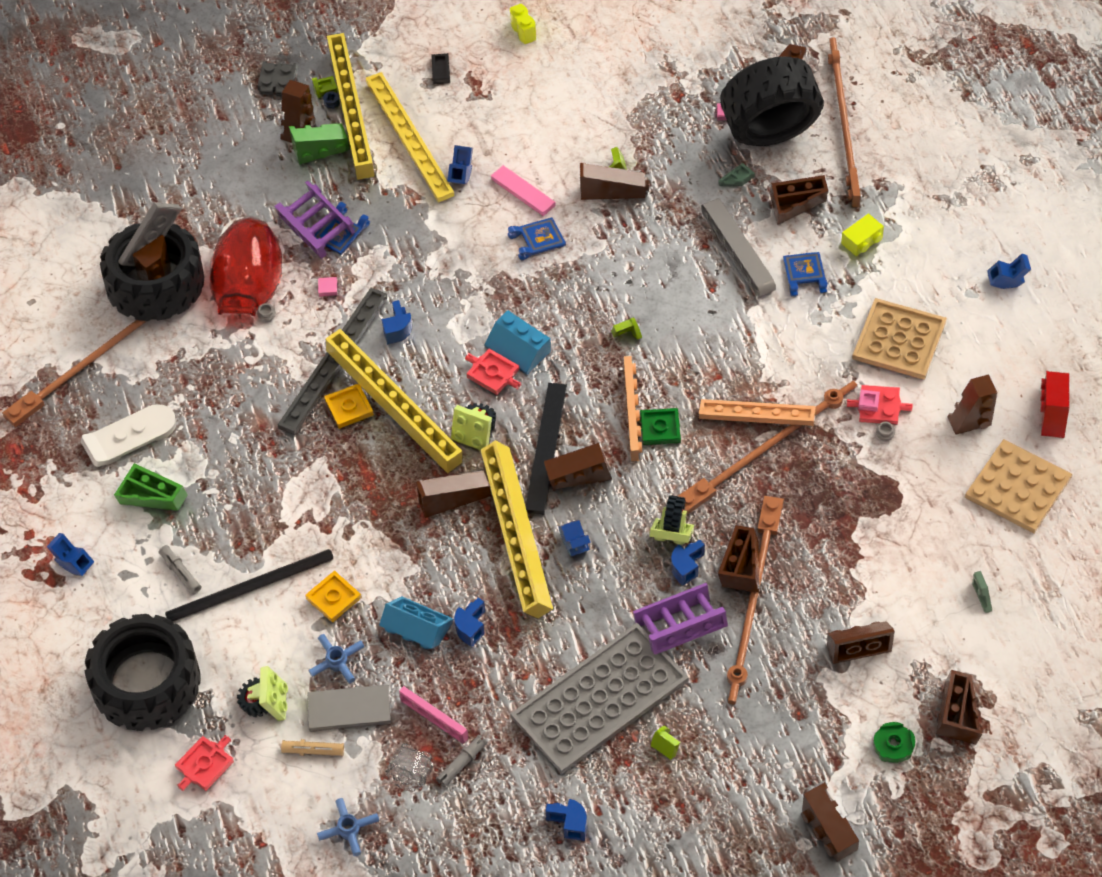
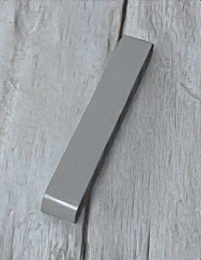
[701,198,776,297]

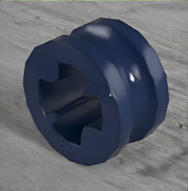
[323,91,340,109]

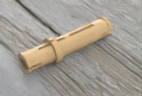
[281,739,344,756]

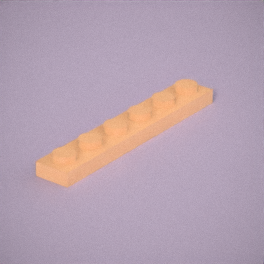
[624,356,642,461]
[699,399,816,426]

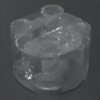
[385,743,433,792]

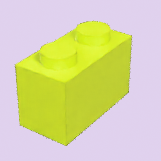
[841,213,884,256]

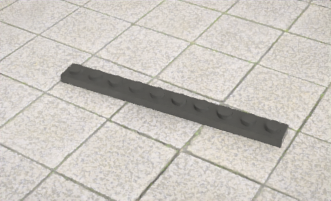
[278,287,387,435]

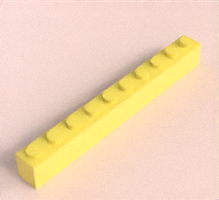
[327,33,375,180]
[325,329,462,473]
[481,440,553,618]

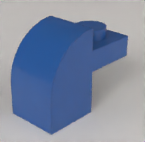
[447,145,473,184]
[987,254,1031,289]
[381,300,412,345]
[558,520,591,556]
[47,533,94,576]
[671,540,705,586]
[454,597,485,647]
[546,799,587,841]

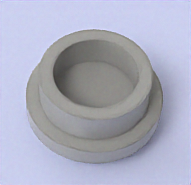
[257,303,276,321]
[876,422,895,440]

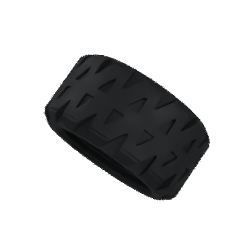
[720,57,824,146]
[100,223,205,321]
[84,614,201,731]

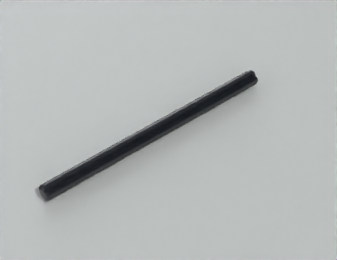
[165,549,334,622]

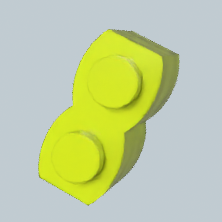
[510,3,536,44]

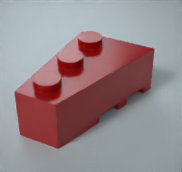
[1040,371,1069,438]

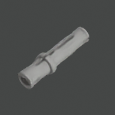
[158,545,202,594]
[436,734,488,787]

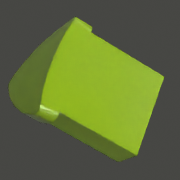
[312,76,338,98]
[609,147,627,170]
[611,317,642,340]
[651,726,680,760]

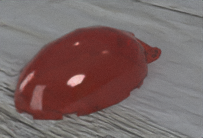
[209,216,282,316]

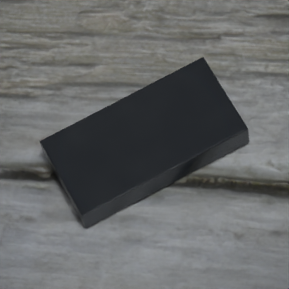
[431,53,450,84]

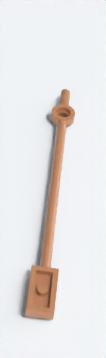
[828,37,861,207]
[2,320,146,427]
[678,381,857,515]
[727,496,784,705]

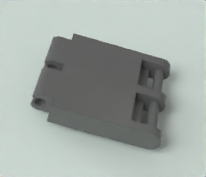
[258,61,298,96]

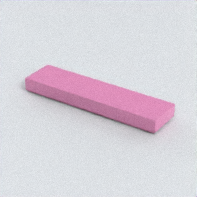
[491,165,556,216]
[399,686,468,744]

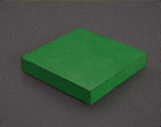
[640,408,681,445]

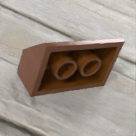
[132,235,171,281]
[827,621,895,664]

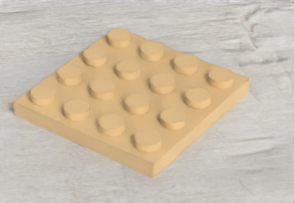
[852,298,947,380]
[965,439,1072,534]

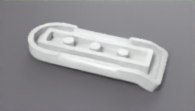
[81,404,176,467]

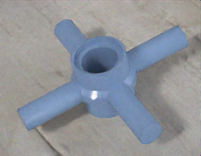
[308,634,364,684]
[317,798,379,856]

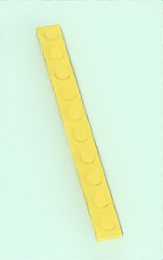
[366,72,454,203]

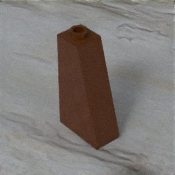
[580,163,649,200]
[416,471,491,518]

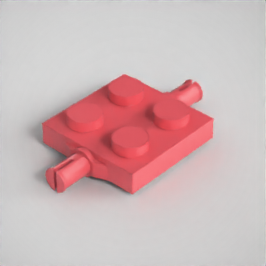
[465,349,521,395]
[847,385,912,425]
[175,735,234,791]

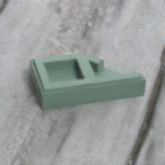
[718,163,755,186]
[972,571,992,613]

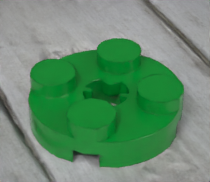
[873,722,916,763]

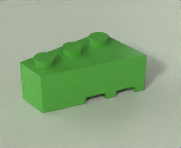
[289,123,350,165]
[114,463,188,511]

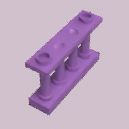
[274,181,355,259]
[633,583,728,655]

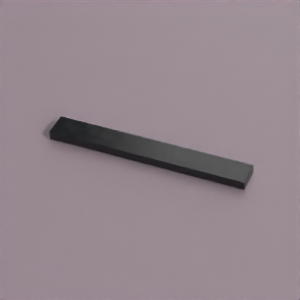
[526,383,567,515]

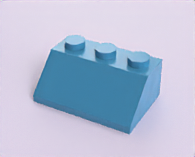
[484,310,551,375]
[379,596,454,649]

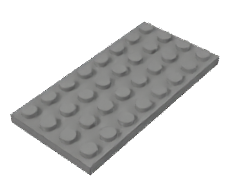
[510,623,689,774]

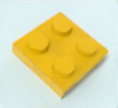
[324,384,374,429]
[305,570,362,623]

